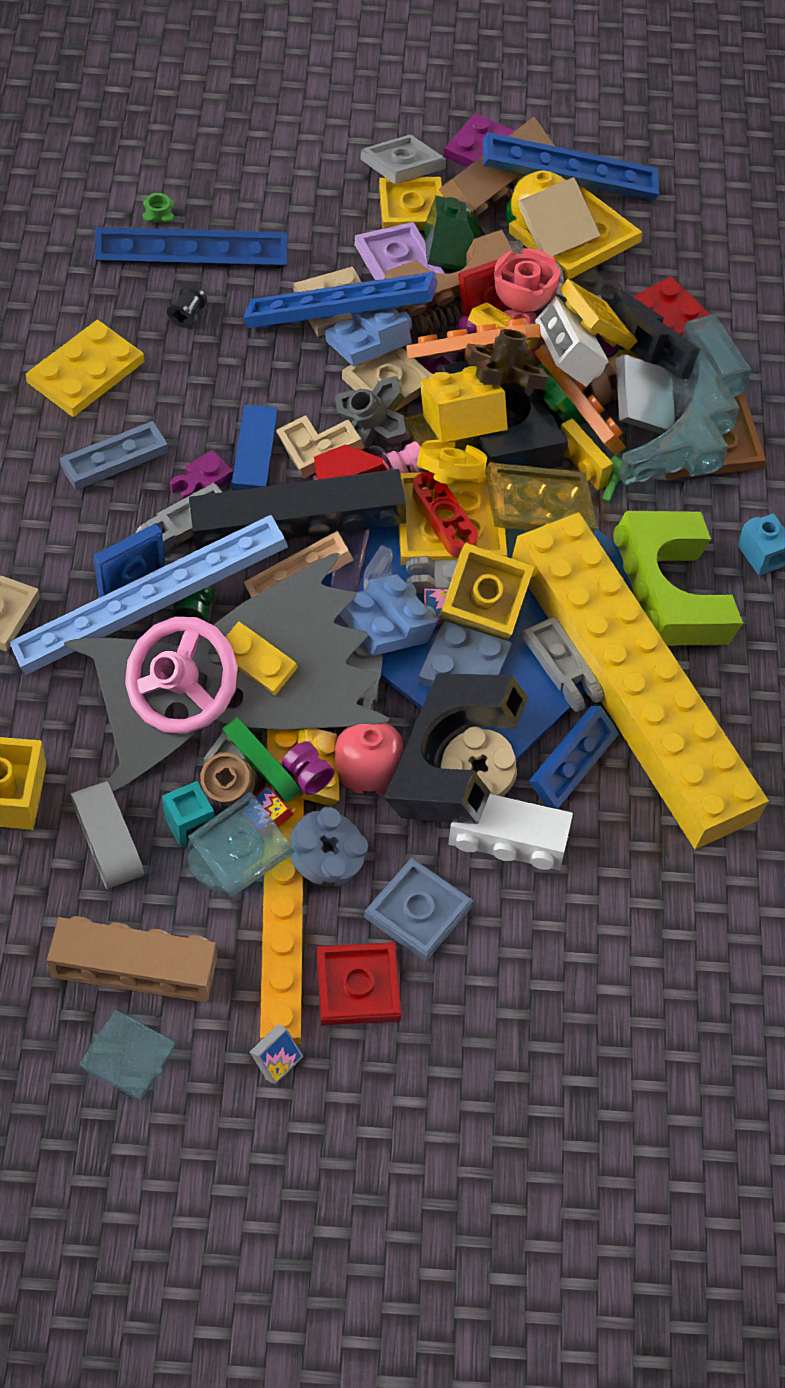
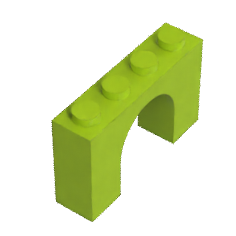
[613,511,743,646]

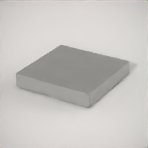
[361,134,446,184]
[616,354,675,436]

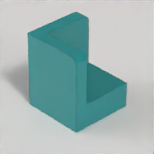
[162,781,214,847]

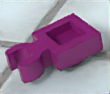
[170,450,233,500]

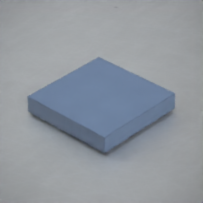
[364,857,473,962]

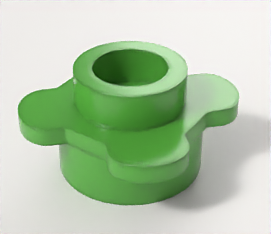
[142,193,174,222]

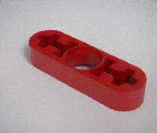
[412,472,478,558]

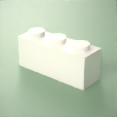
[534,296,609,387]
[448,794,573,870]

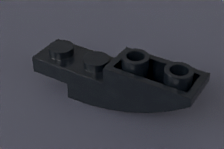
[610,289,700,379]

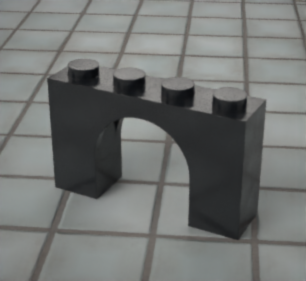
[441,361,568,479]
[384,673,528,824]

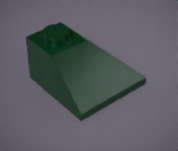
[424,195,485,271]

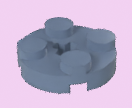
[289,807,368,886]

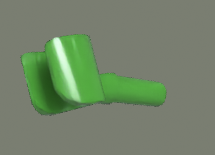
[602,455,628,504]

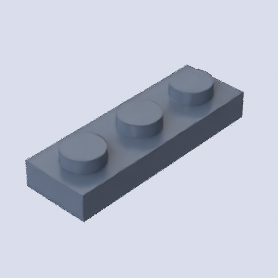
[60,421,169,491]

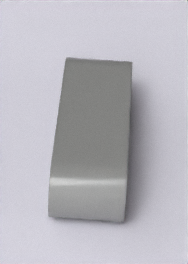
[70,781,144,889]

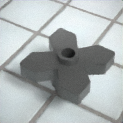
[335,376,410,452]

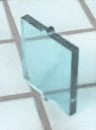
[79,1010,176,1101]

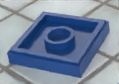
[93,523,165,598]

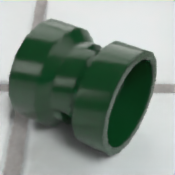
[171,585,214,622]

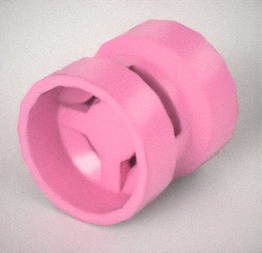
[384,441,429,473]

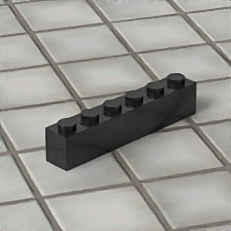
[189,469,406,551]

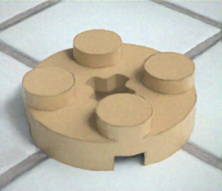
[441,727,517,797]

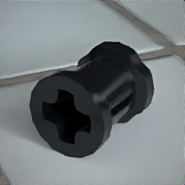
[167,284,207,328]

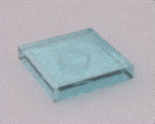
[188,791,295,898]

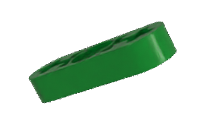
[222,717,302,804]

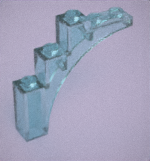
[619,314,751,485]

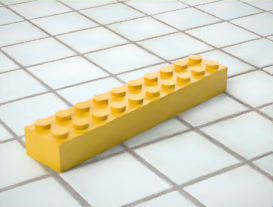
[512,512,769,850]

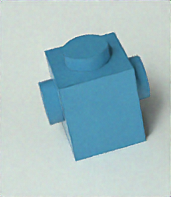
[737,513,785,576]

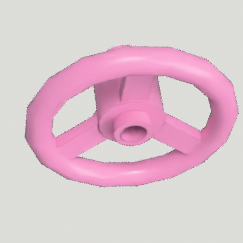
[125,617,238,734]

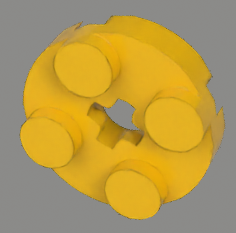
[416,440,487,484]

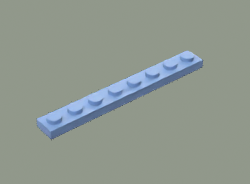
[9,515,288,675]

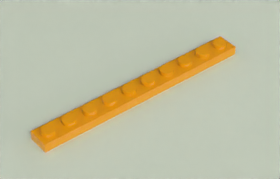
[260,729,304,1044]

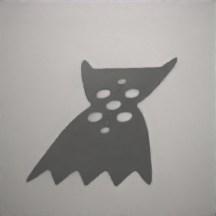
[64,553,390,792]

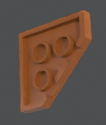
[658,384,766,479]

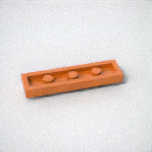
[406,318,541,359]
[534,344,626,456]

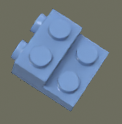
[324,307,412,366]
[339,574,438,656]

